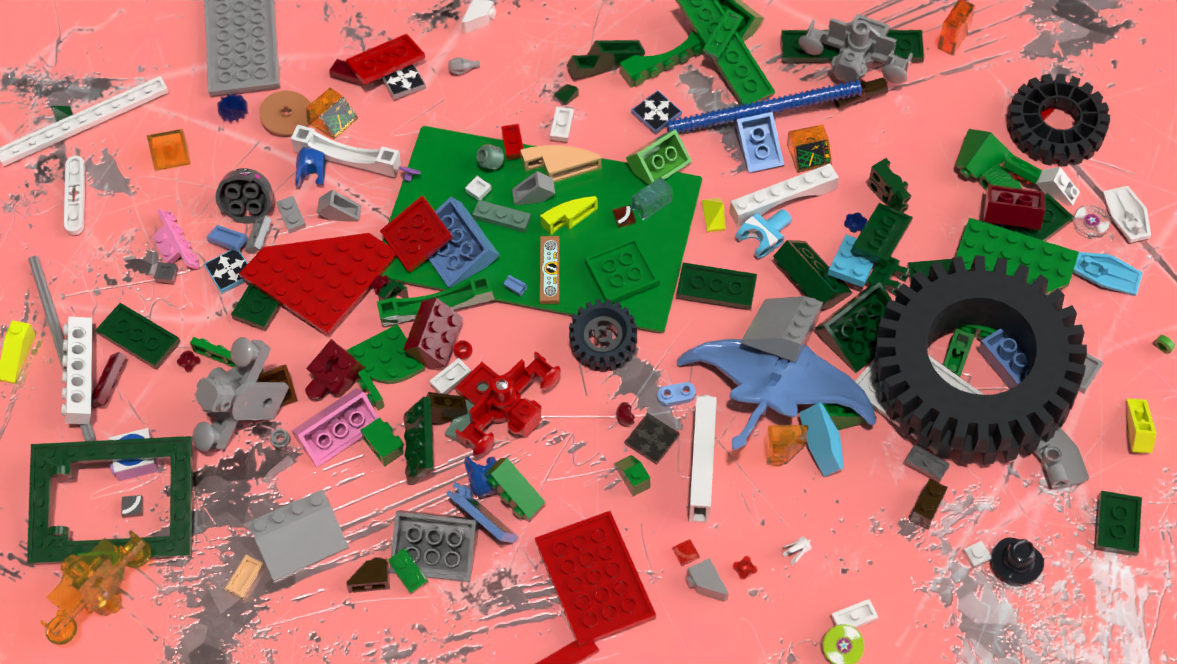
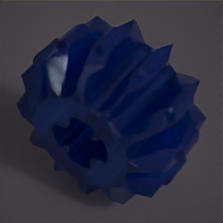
[217,92,248,123]

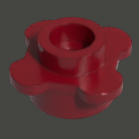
[372,275,389,295]
[177,351,200,372]

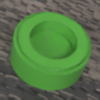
[1155,335,1175,353]

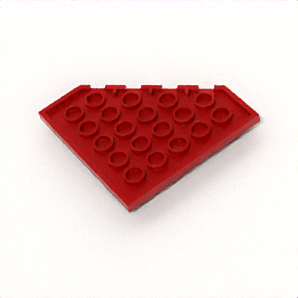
[239,233,398,336]

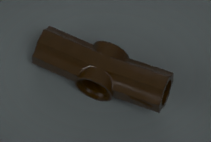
[833,77,888,110]

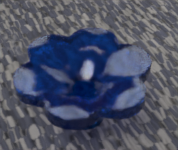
[844,212,867,233]

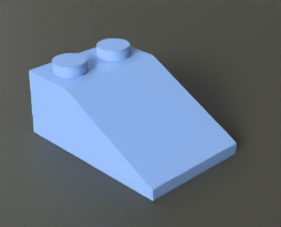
[735,112,784,173]

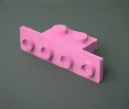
[152,209,200,270]

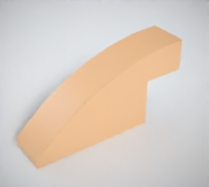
[520,145,602,182]

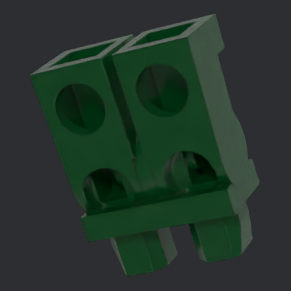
[867,158,912,212]

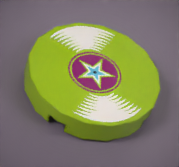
[822,624,865,664]

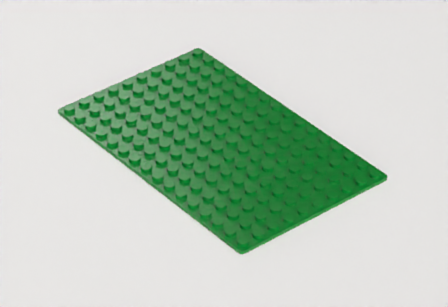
[382,126,702,333]

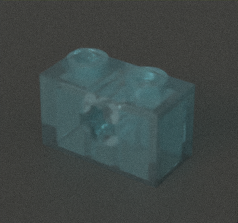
[632,177,673,220]

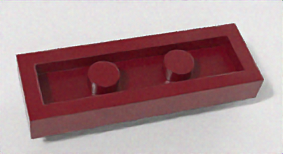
[91,352,126,408]

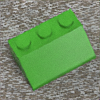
[625,129,692,187]

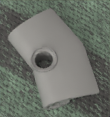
[1033,426,1089,489]

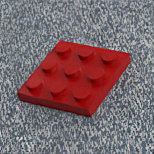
[380,195,453,273]

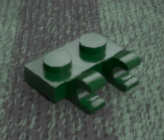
[866,257,910,296]

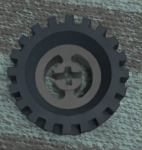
[569,299,637,372]

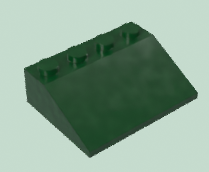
[815,282,892,373]

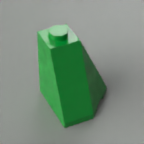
[955,129,1013,178]

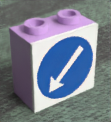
[109,428,159,481]

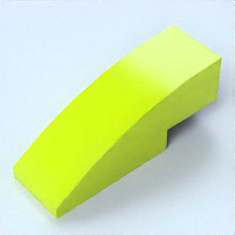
[540,196,598,235]

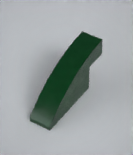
[567,40,646,78]

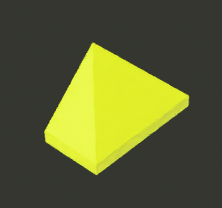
[702,198,726,233]

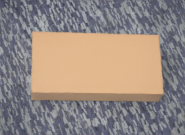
[225,555,264,600]

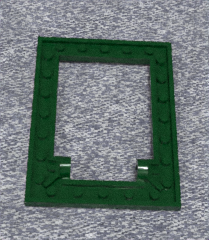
[27,436,193,565]

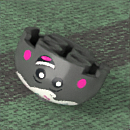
[215,168,273,224]

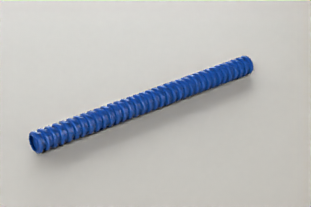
[667,79,862,134]

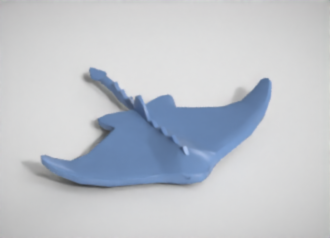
[677,339,876,450]

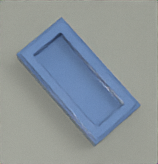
[206,225,248,252]

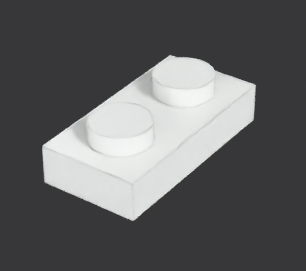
[550,107,574,142]
[429,358,471,394]
[831,599,878,628]

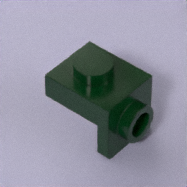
[378,279,409,301]

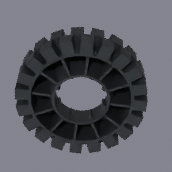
[1007,74,1110,167]

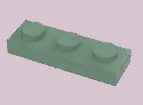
[472,200,531,233]

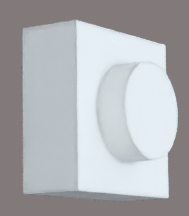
[465,176,491,201]
[963,541,991,569]

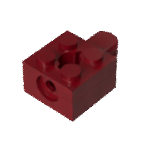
[305,339,366,401]

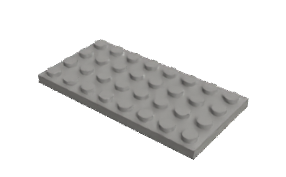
[204,0,280,96]

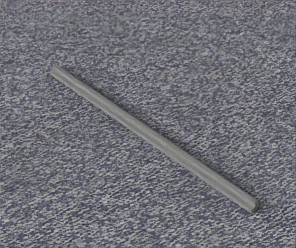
[28,255,96,441]

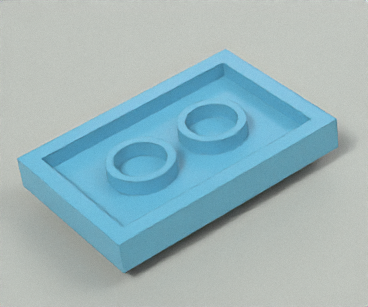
[828,235,875,287]

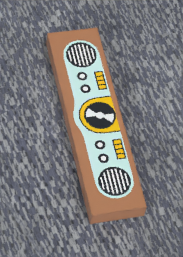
[540,236,559,304]

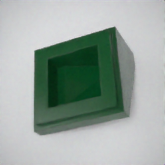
[554,84,579,105]
[51,106,73,122]

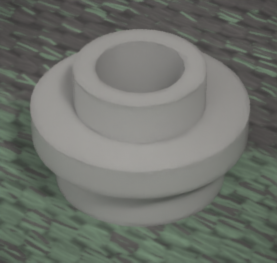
[270,429,290,448]

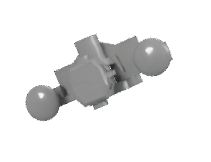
[798,14,913,84]
[192,337,289,451]

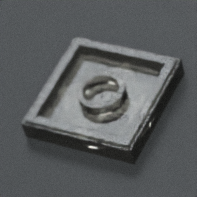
[625,413,680,465]

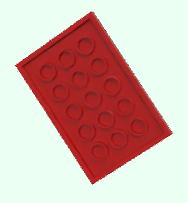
[535,511,656,647]

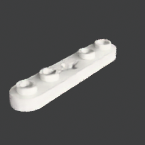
[64,156,85,235]

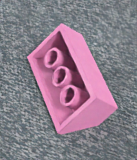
[291,388,379,467]

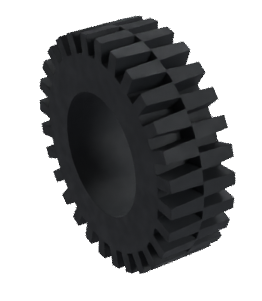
[874,255,1087,465]

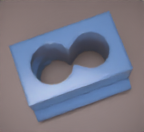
[504,275,527,296]

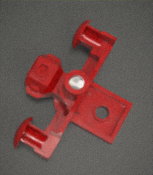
[455,352,561,457]

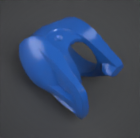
[295,147,325,188]
[464,456,497,497]

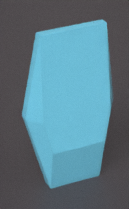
[1073,252,1143,296]
[799,402,844,477]

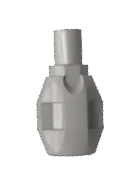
[448,57,480,74]

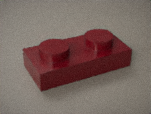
[329,59,362,85]

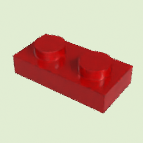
[501,124,524,160]

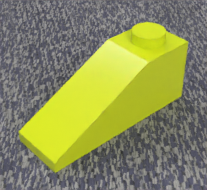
[0,320,36,384]
[1126,398,1157,453]

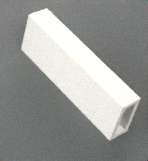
[689,395,717,523]

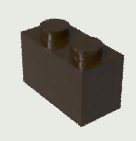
[910,479,948,530]

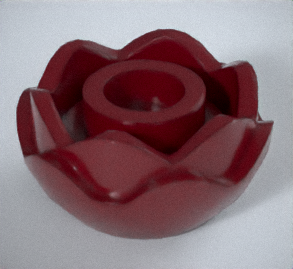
[617,402,635,426]

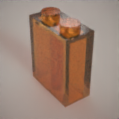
[937,0,976,56]

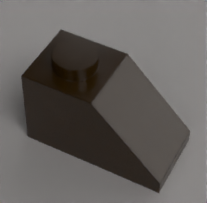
[426,392,468,424]
[347,557,390,593]

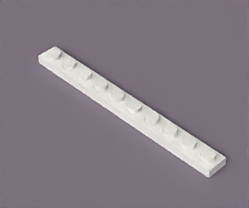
[0,76,169,167]

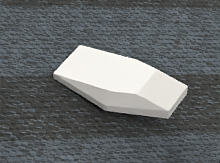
[1102,186,1151,243]

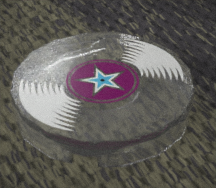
[1072,204,1111,239]

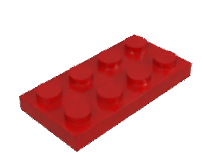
[346,33,425,85]

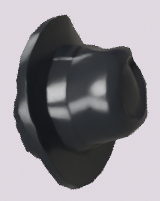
[991,537,1044,585]

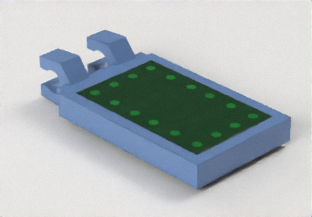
[446,483,519,543]

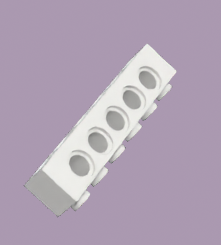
[61,316,92,424]

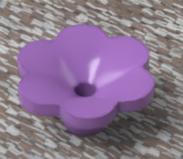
[399,166,421,181]

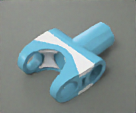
[735,209,792,259]

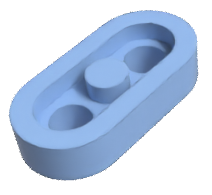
[657,382,696,407]

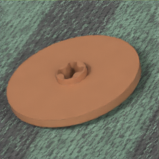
[259,90,313,136]

